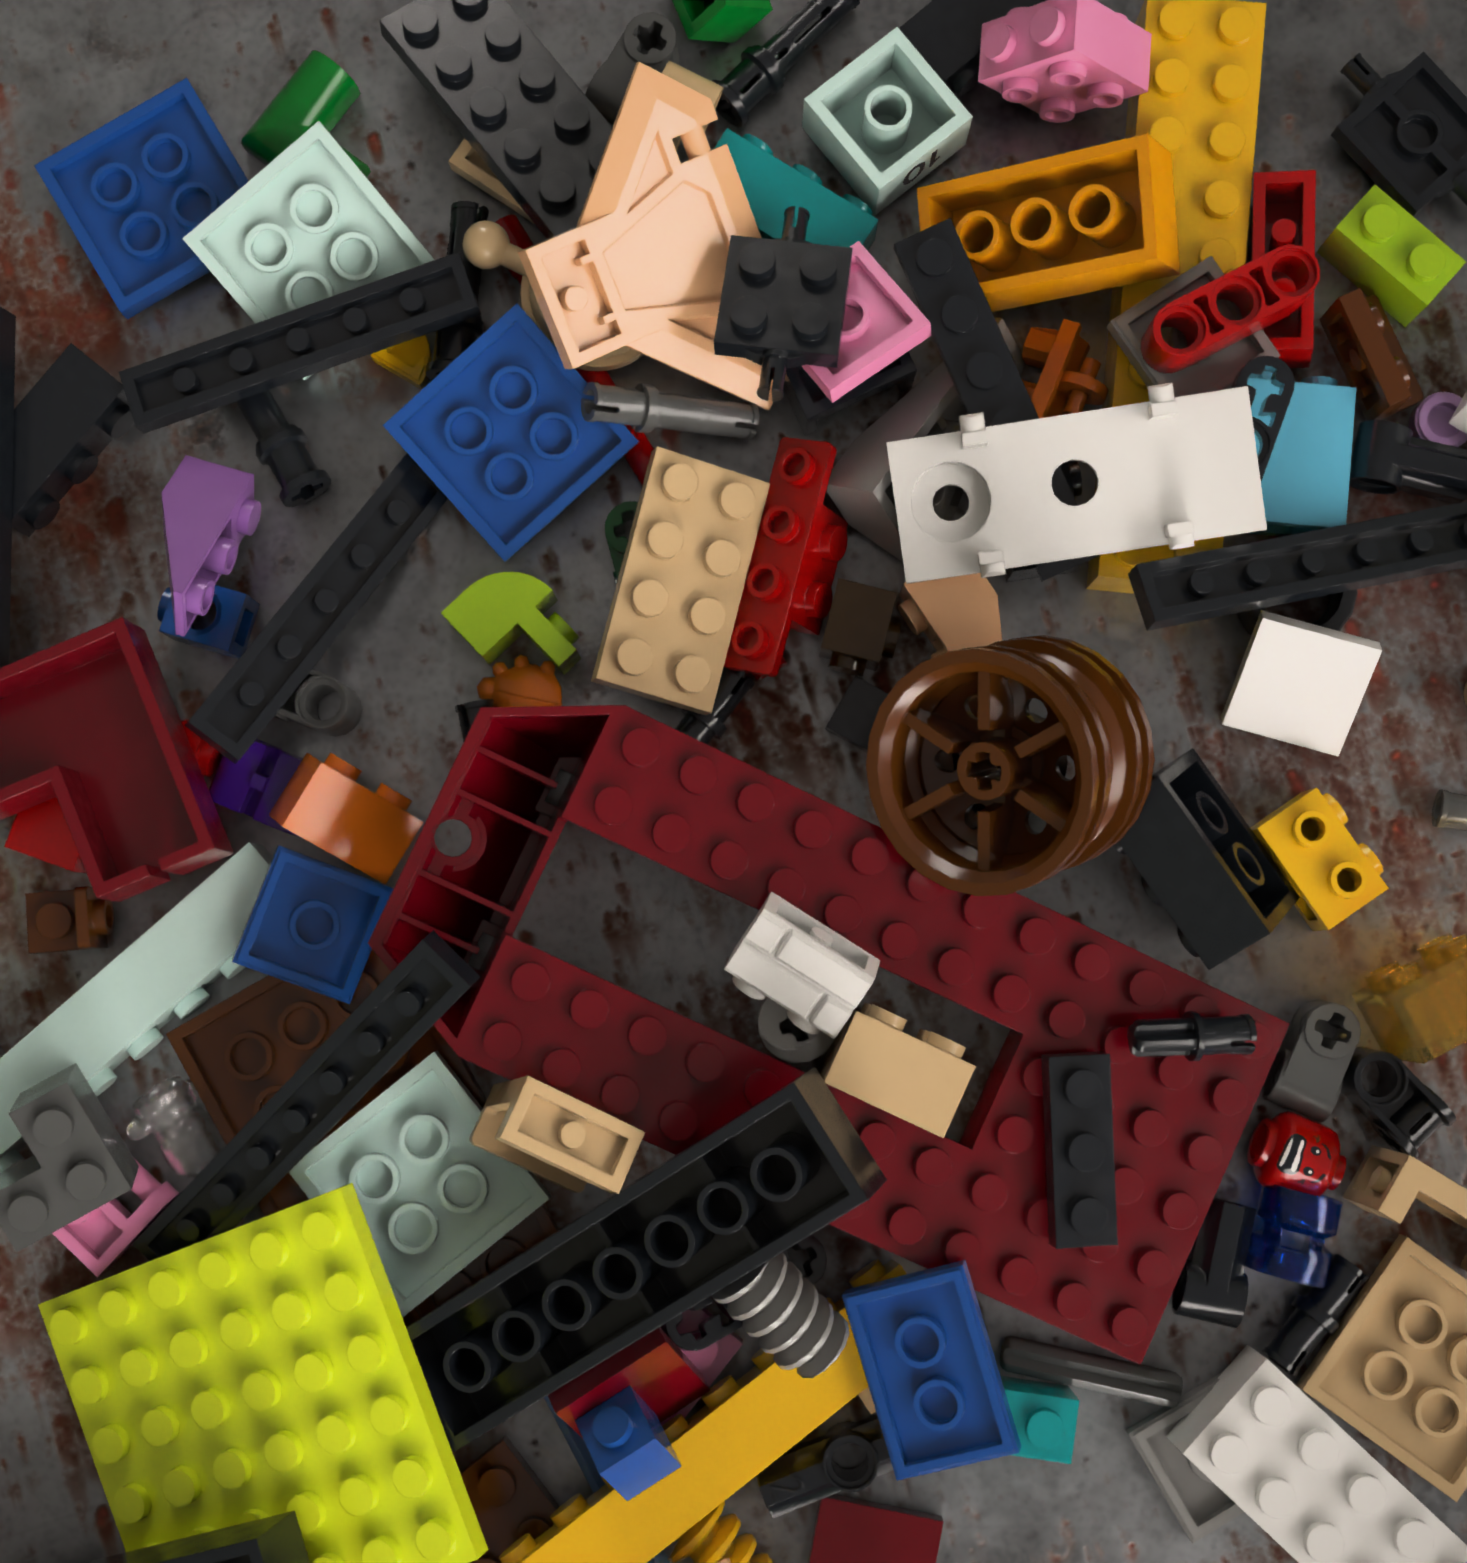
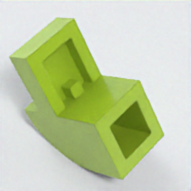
[441,572,581,675]

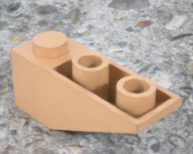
[898,573,1002,717]

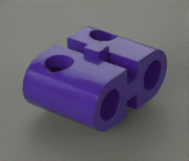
[209,739,303,837]

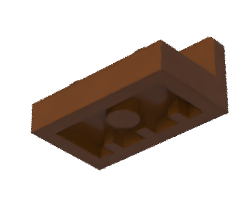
[1319,288,1424,421]

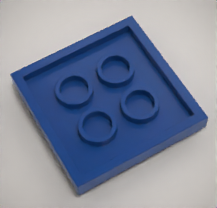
[34,78,249,320]
[383,303,639,562]

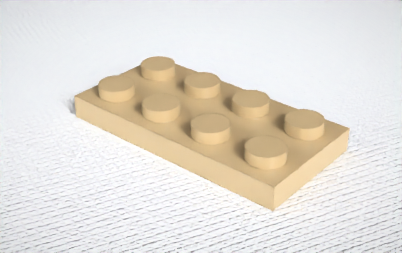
[591,446,770,715]

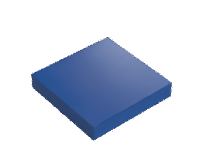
[232,845,394,1004]

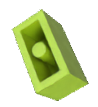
[1317,184,1466,327]

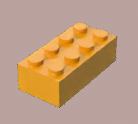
[917,133,1180,312]

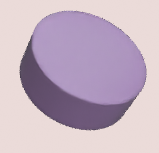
[1408,392,1467,447]

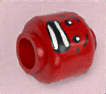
[1247,1111,1346,1202]

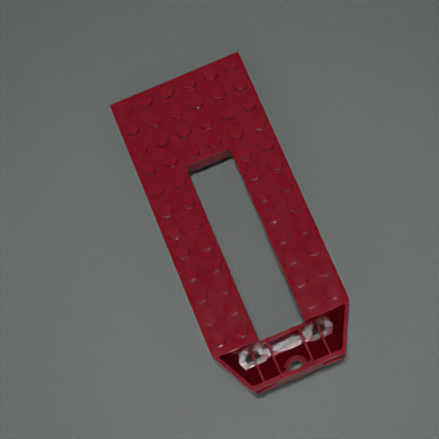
[368,705,1290,1365]

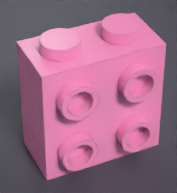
[978,0,1152,123]

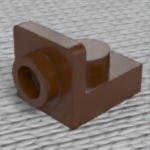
[25,886,115,954]

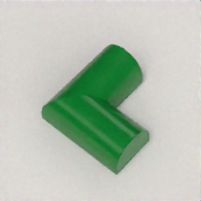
[241,50,371,177]

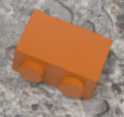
[269,752,424,885]

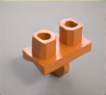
[1022,319,1109,418]

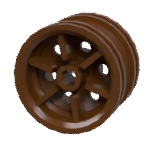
[866,635,1155,896]

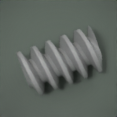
[757,997,834,1063]
[712,1252,849,1378]

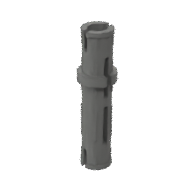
[581,382,759,441]

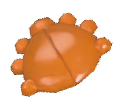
[477,655,562,707]

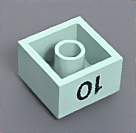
[802,27,973,215]

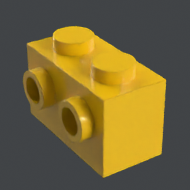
[1250,787,1389,931]

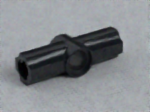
[756,1414,894,1519]

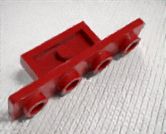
[724,437,848,677]

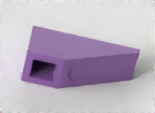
[161,455,261,637]

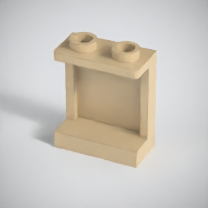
[469,1076,645,1194]
[1342,1145,1467,1272]

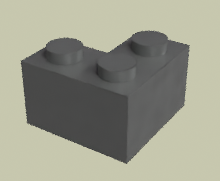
[0,1063,139,1252]

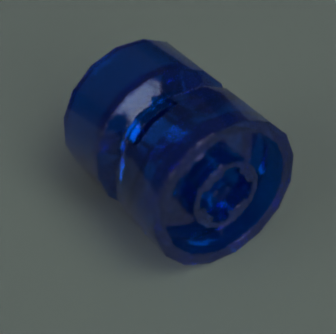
[1245,1185,1344,1288]

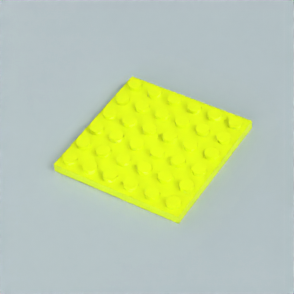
[38,1183,489,1563]

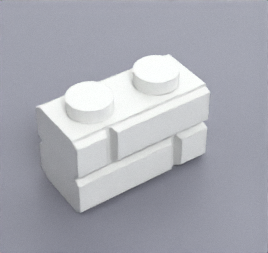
[724,892,881,1039]

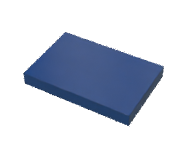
[842,1260,1021,1481]

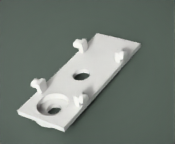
[886,382,1267,584]

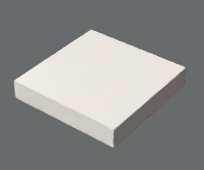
[1221,610,1382,756]

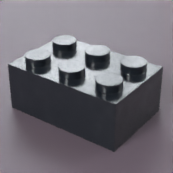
[1113,748,1300,970]

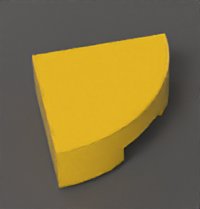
[371,335,432,390]

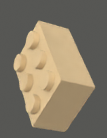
[818,1003,976,1138]

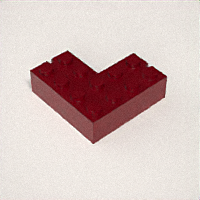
[0,617,234,902]

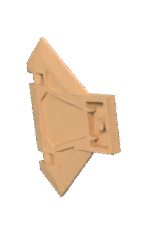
[518,62,773,410]

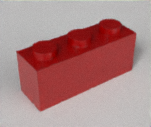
[1251,170,1316,368]

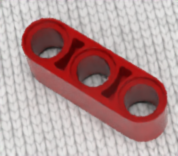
[1140,244,1320,374]

